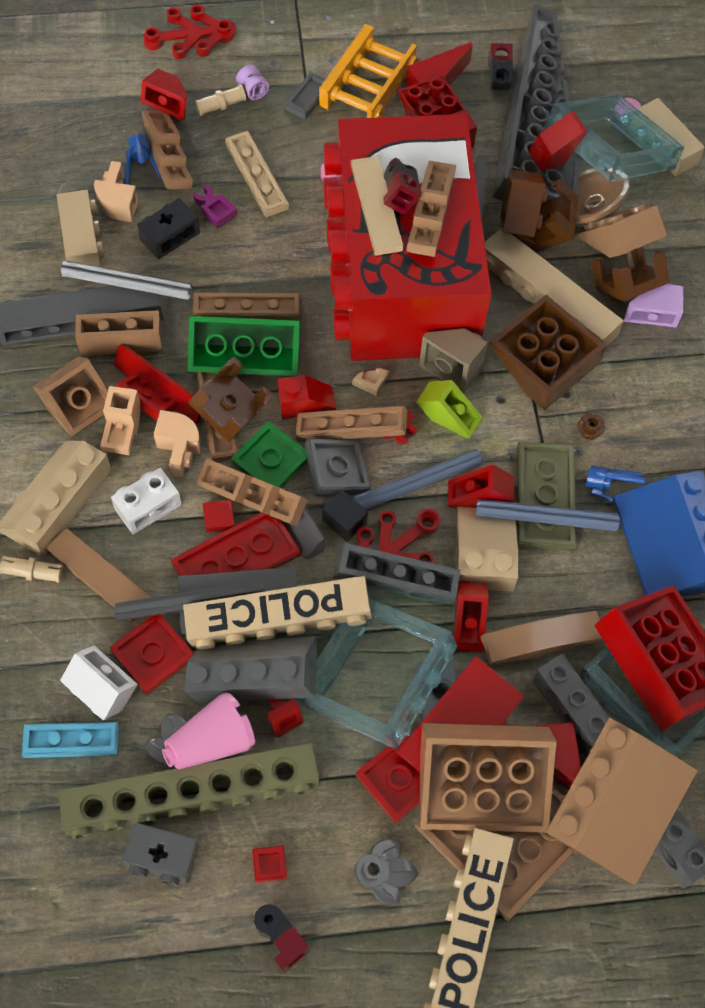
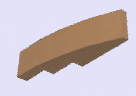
[142,111,193,190]
[406,160,456,257]
[196,458,308,526]
[481,611,603,665]

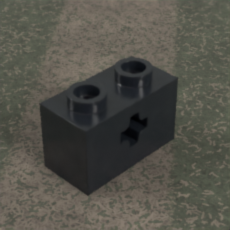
[137,198,200,260]

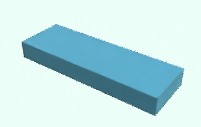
[22,722,119,758]

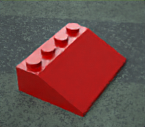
[594,585,705,732]

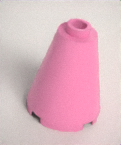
[162,692,255,770]

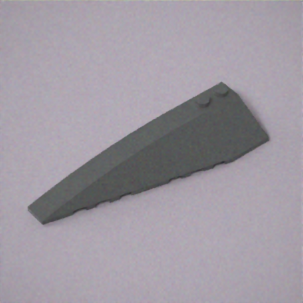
[492,4,580,201]

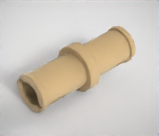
[195,85,246,116]
[0,556,63,583]

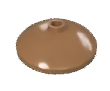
[576,167,630,224]

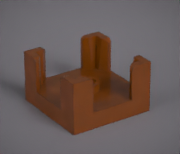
[513,179,579,253]
[591,246,670,302]
[188,356,274,442]

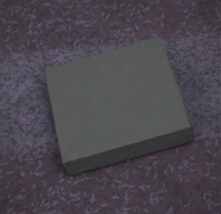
[304,439,371,494]

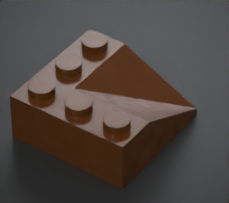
[489,294,606,410]

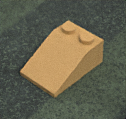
[456,507,518,592]

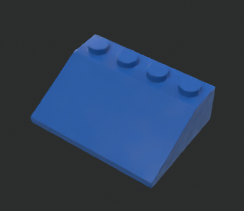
[613,471,705,596]

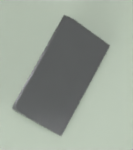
[282,493,325,559]

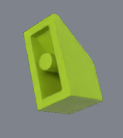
[416,380,483,438]

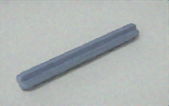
[352,449,483,510]
[476,499,620,531]

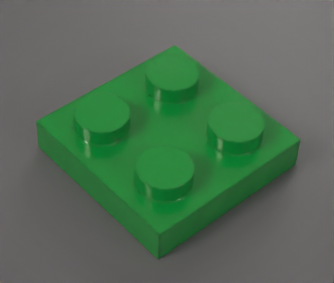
[231,421,308,488]

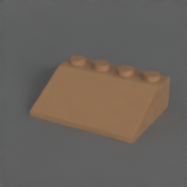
[546,717,698,886]
[420,723,556,832]

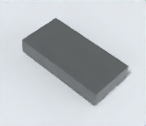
[284,72,326,120]

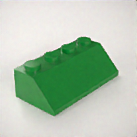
[188,316,301,376]

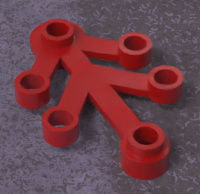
[143,4,236,59]
[356,509,440,563]

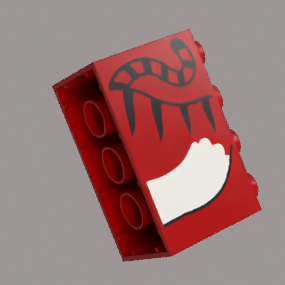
[323,114,491,361]

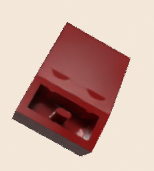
[398,74,477,148]

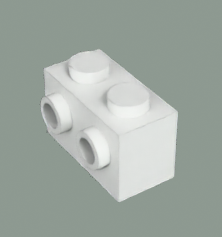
[111,467,181,535]
[60,645,137,721]

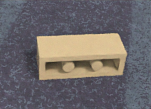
[630,98,705,176]
[56,190,105,267]

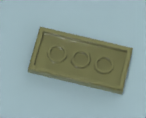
[517,442,577,551]

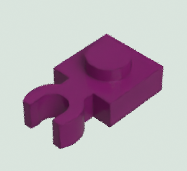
[193,185,237,229]

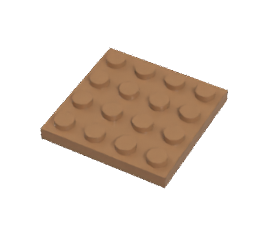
[415,786,575,922]

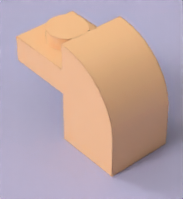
[94,161,138,222]
[100,386,140,455]
[154,410,201,478]

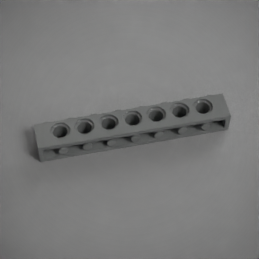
[533,654,705,889]

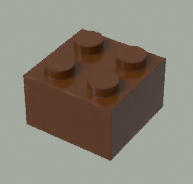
[499,169,548,237]

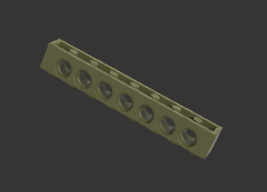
[58,742,319,839]

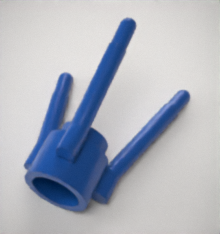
[123,134,162,185]
[586,465,647,505]

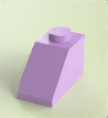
[624,283,683,328]

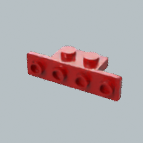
[114,344,201,425]

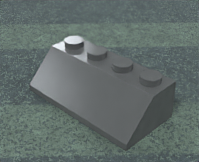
[185,636,318,703]

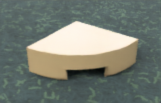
[352,368,390,396]

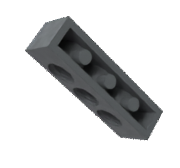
[332,543,461,605]

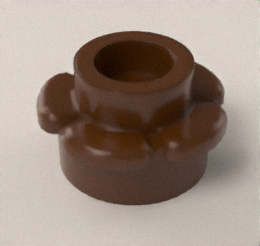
[578,413,605,440]

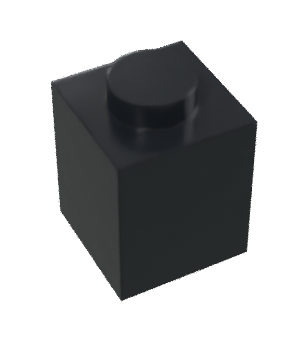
[322,490,368,542]

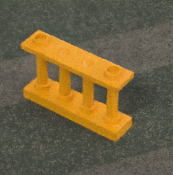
[319,24,418,118]

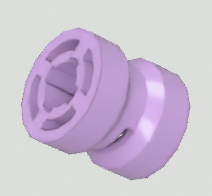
[236,65,269,100]

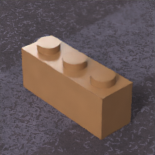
[75,310,163,356]

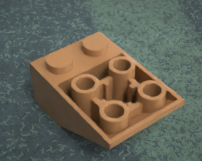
[576,203,667,257]

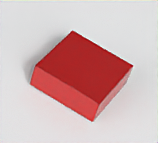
[202,499,234,533]
[252,845,287,884]

